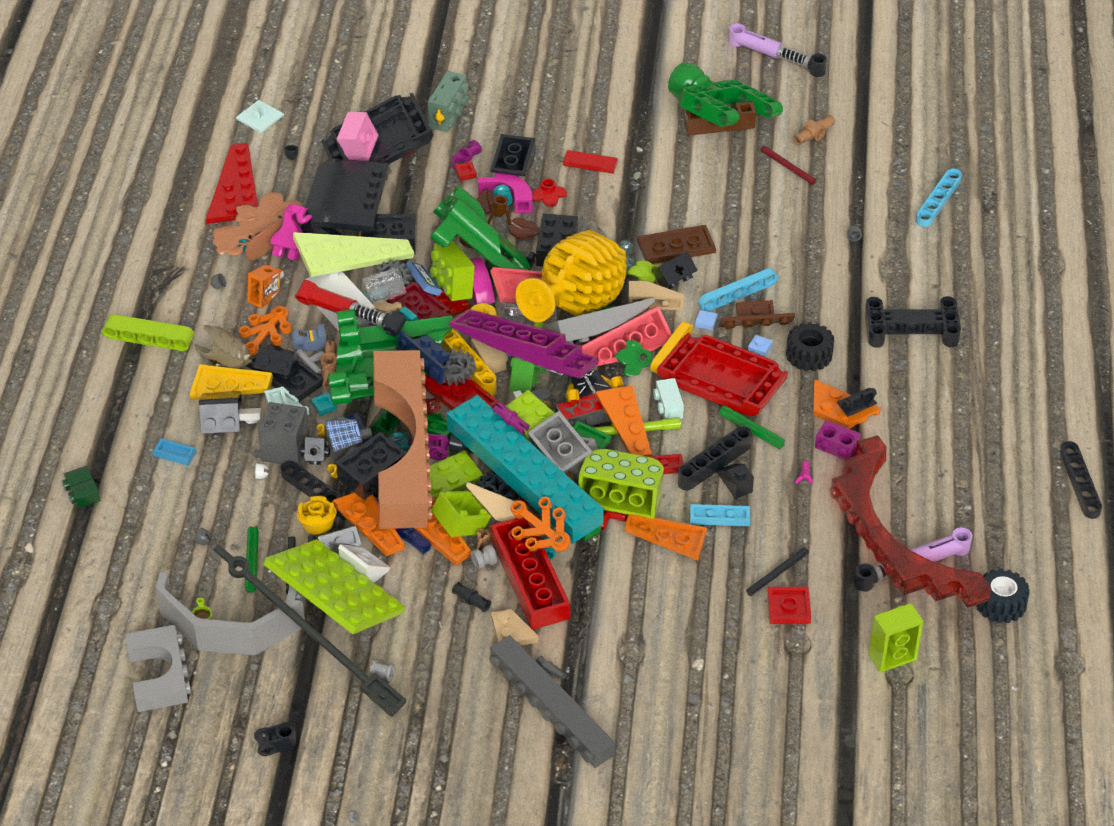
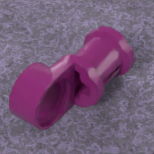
[452,140,482,170]

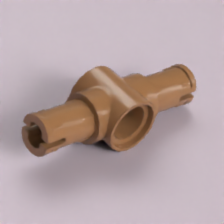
[793,115,835,145]
[320,341,337,389]

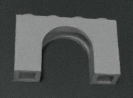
[125,625,191,712]

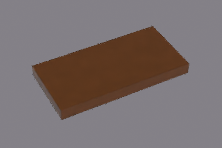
[637,225,716,264]

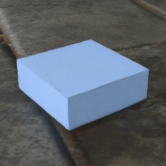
[695,310,718,331]

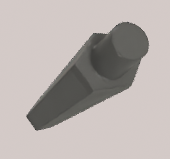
[536,656,567,679]

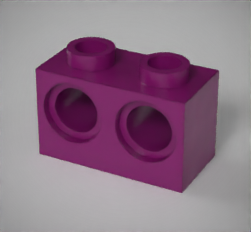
[815,420,861,461]

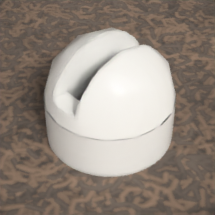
[255,463,269,479]

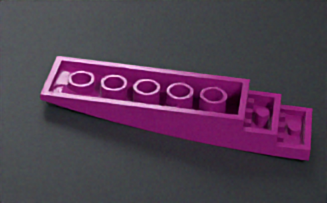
[449,309,599,378]

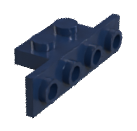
[397,330,450,385]

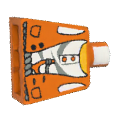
[247,265,284,309]

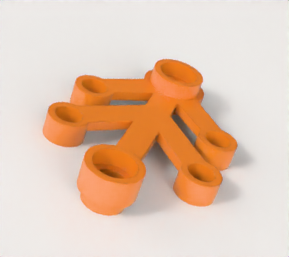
[239,306,292,358]
[511,497,571,552]

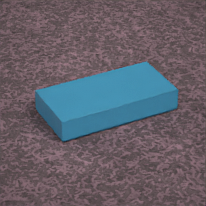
[153,438,197,466]

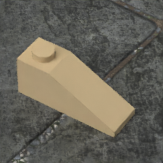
[628,281,684,310]
[466,482,521,523]

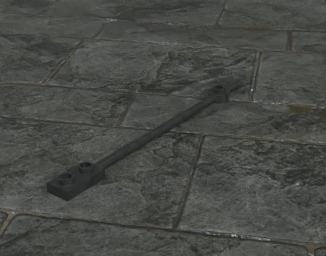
[214,544,407,717]

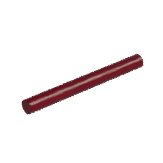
[761,145,816,185]

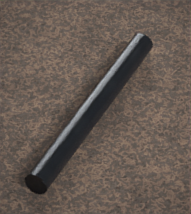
[746,547,809,596]

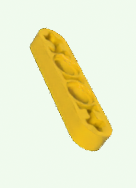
[650,321,693,374]

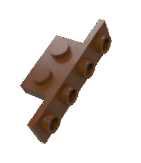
[719,300,795,329]

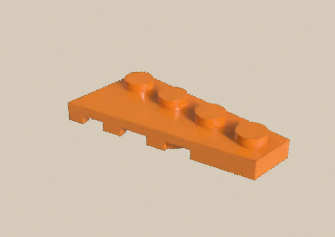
[595,385,652,457]
[411,496,471,566]
[625,514,707,561]

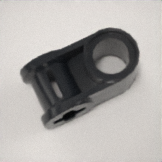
[254,722,297,756]

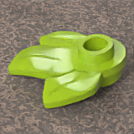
[627,260,658,283]

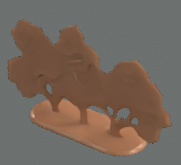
[213,192,304,261]

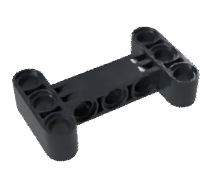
[865,296,961,348]

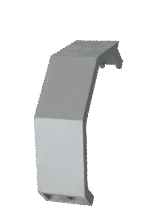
[156,572,305,655]

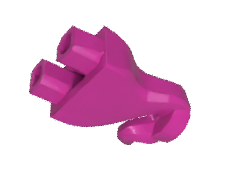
[270,204,312,261]

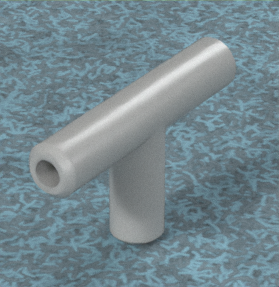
[296,349,325,375]

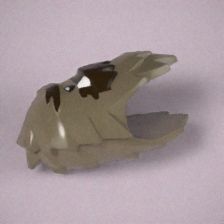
[195,325,252,369]

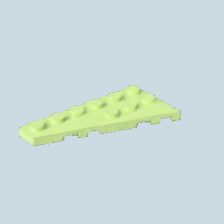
[293,232,414,277]

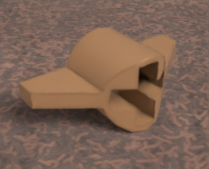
[476,527,491,550]

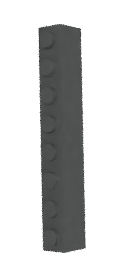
[489,635,615,768]

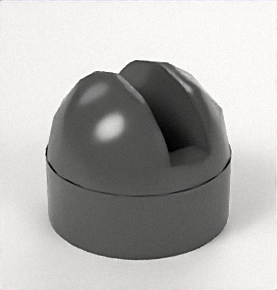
[847,226,862,241]
[210,273,226,289]
[194,528,212,545]

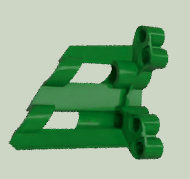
[430,185,531,270]
[328,309,454,405]

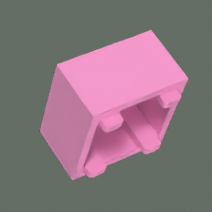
[337,112,379,161]

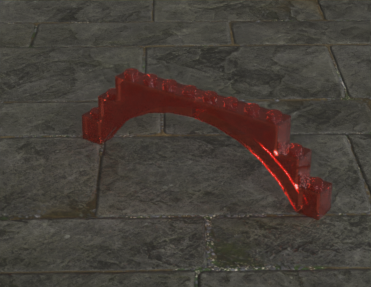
[830,435,991,608]

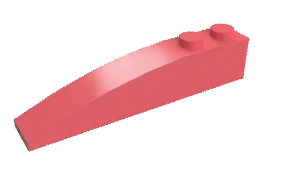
[580,306,672,367]

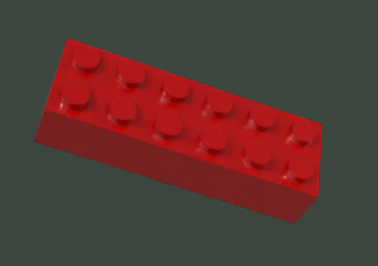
[491,518,570,630]

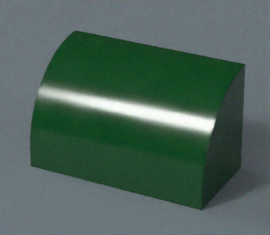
[368,408,400,438]

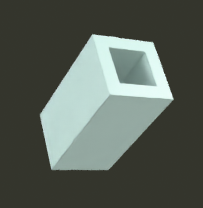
[653,378,684,419]

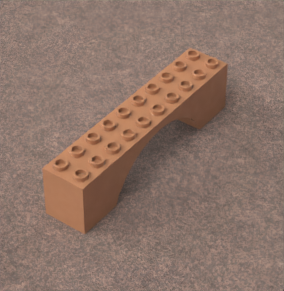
[373,350,432,529]

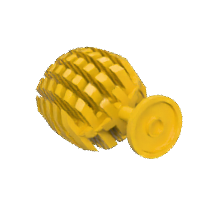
[515,230,627,322]

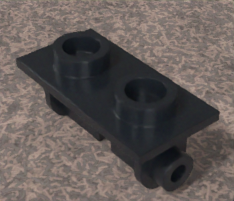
[837,388,877,417]

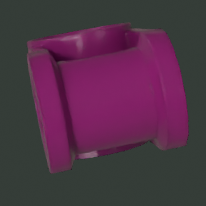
[412,434,450,460]

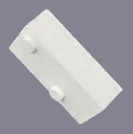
[305,272,375,331]

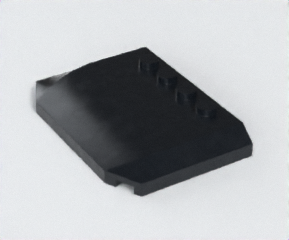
[321,93,434,164]
[305,158,390,232]

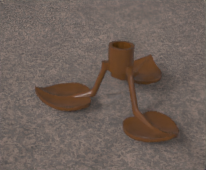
[459,188,540,249]

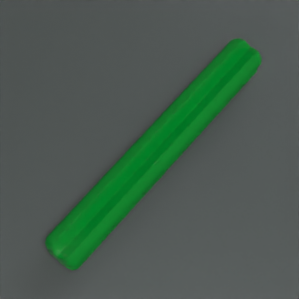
[719,406,785,449]
[245,526,259,593]

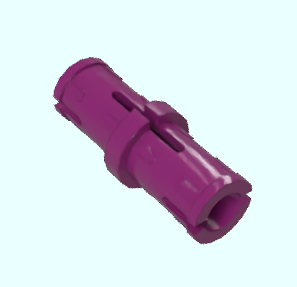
[493,402,530,435]

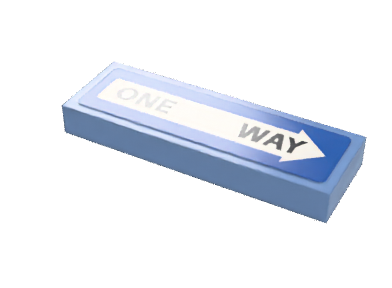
[406,260,442,296]

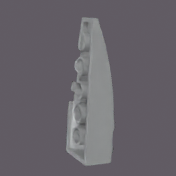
[541,298,655,344]

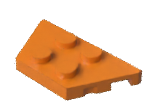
[813,380,881,429]

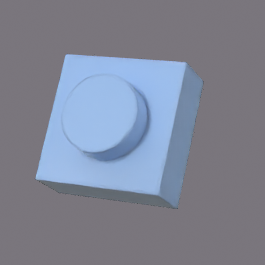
[748,335,773,357]

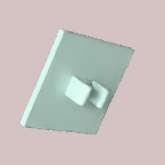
[236,100,284,133]

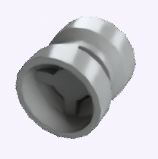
[471,544,497,570]

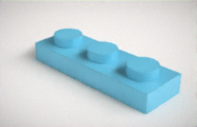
[690,504,750,526]

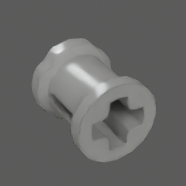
[369,659,395,682]

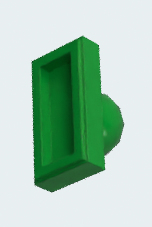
[573,421,612,449]

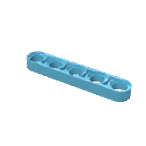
[916,169,962,227]
[698,268,778,312]

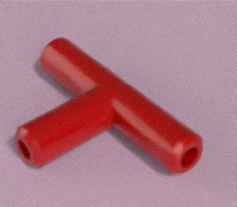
[601,510,627,530]

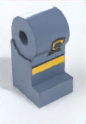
[291,324,327,352]

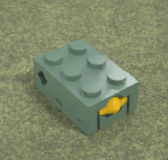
[428,71,469,133]

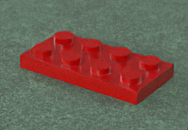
[422,375,499,410]

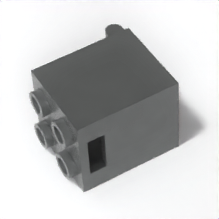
[253,402,309,466]

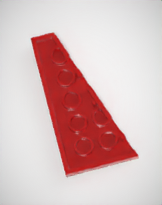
[206,143,258,224]

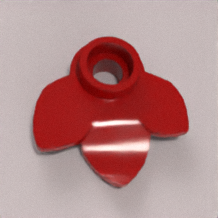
[532,178,567,207]

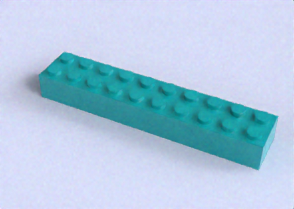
[447,395,604,544]

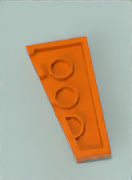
[333,492,405,556]

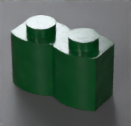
[62,466,101,509]

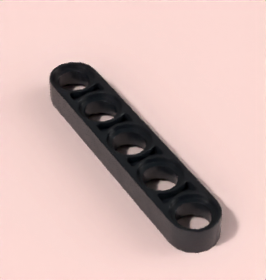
[1060,441,1102,519]
[280,461,348,520]

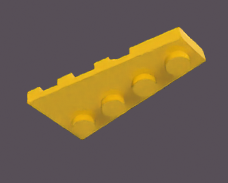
[189,364,273,399]

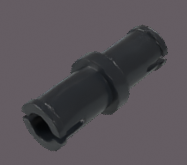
[452,582,491,612]

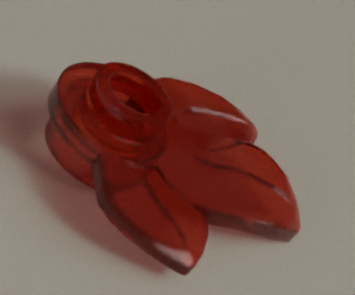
[423,395,443,415]

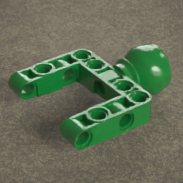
[668,62,783,127]

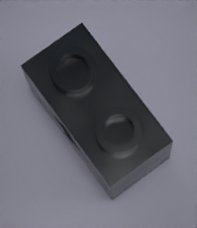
[652,251,698,289]

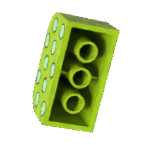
[578,449,664,519]

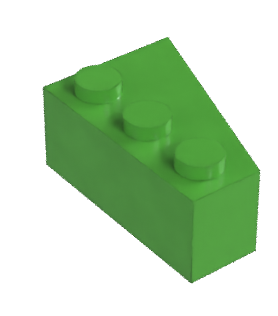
[509,356,547,394]

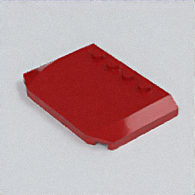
[657,333,788,416]

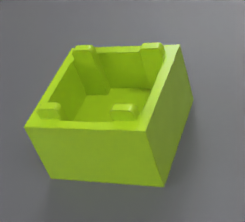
[431,490,491,537]

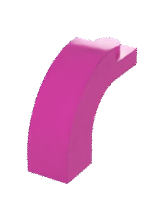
[478,173,533,213]
[469,257,495,305]

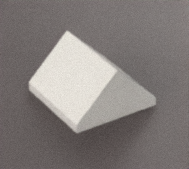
[338,544,391,583]

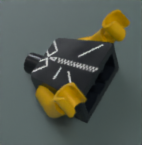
[565,370,624,402]

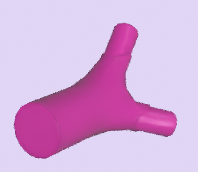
[795,461,814,484]

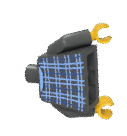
[317,416,372,478]

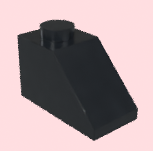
[717,463,754,499]

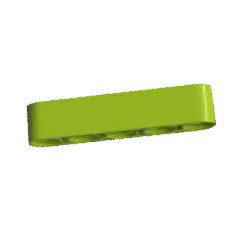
[102,314,195,351]

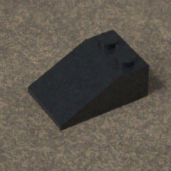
[490,134,536,177]

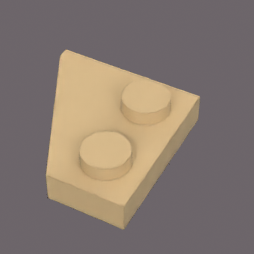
[491,609,538,646]

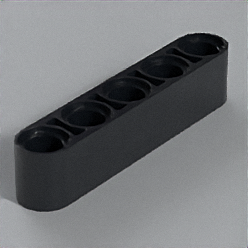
[677,426,752,491]

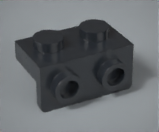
[253,345,299,378]

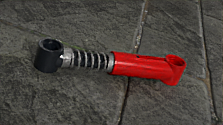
[295,280,407,337]

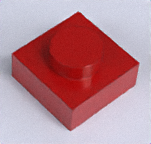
[455,162,477,181]

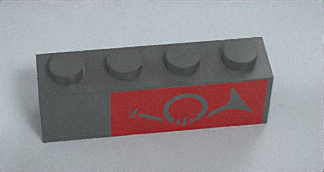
[555,385,627,427]

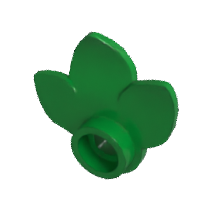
[615,340,653,376]

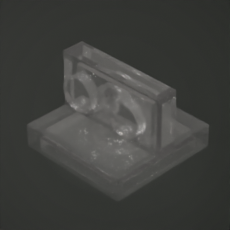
[362,268,407,304]

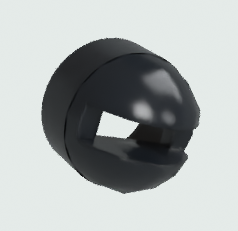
[284,145,298,160]

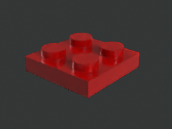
[767,587,811,624]

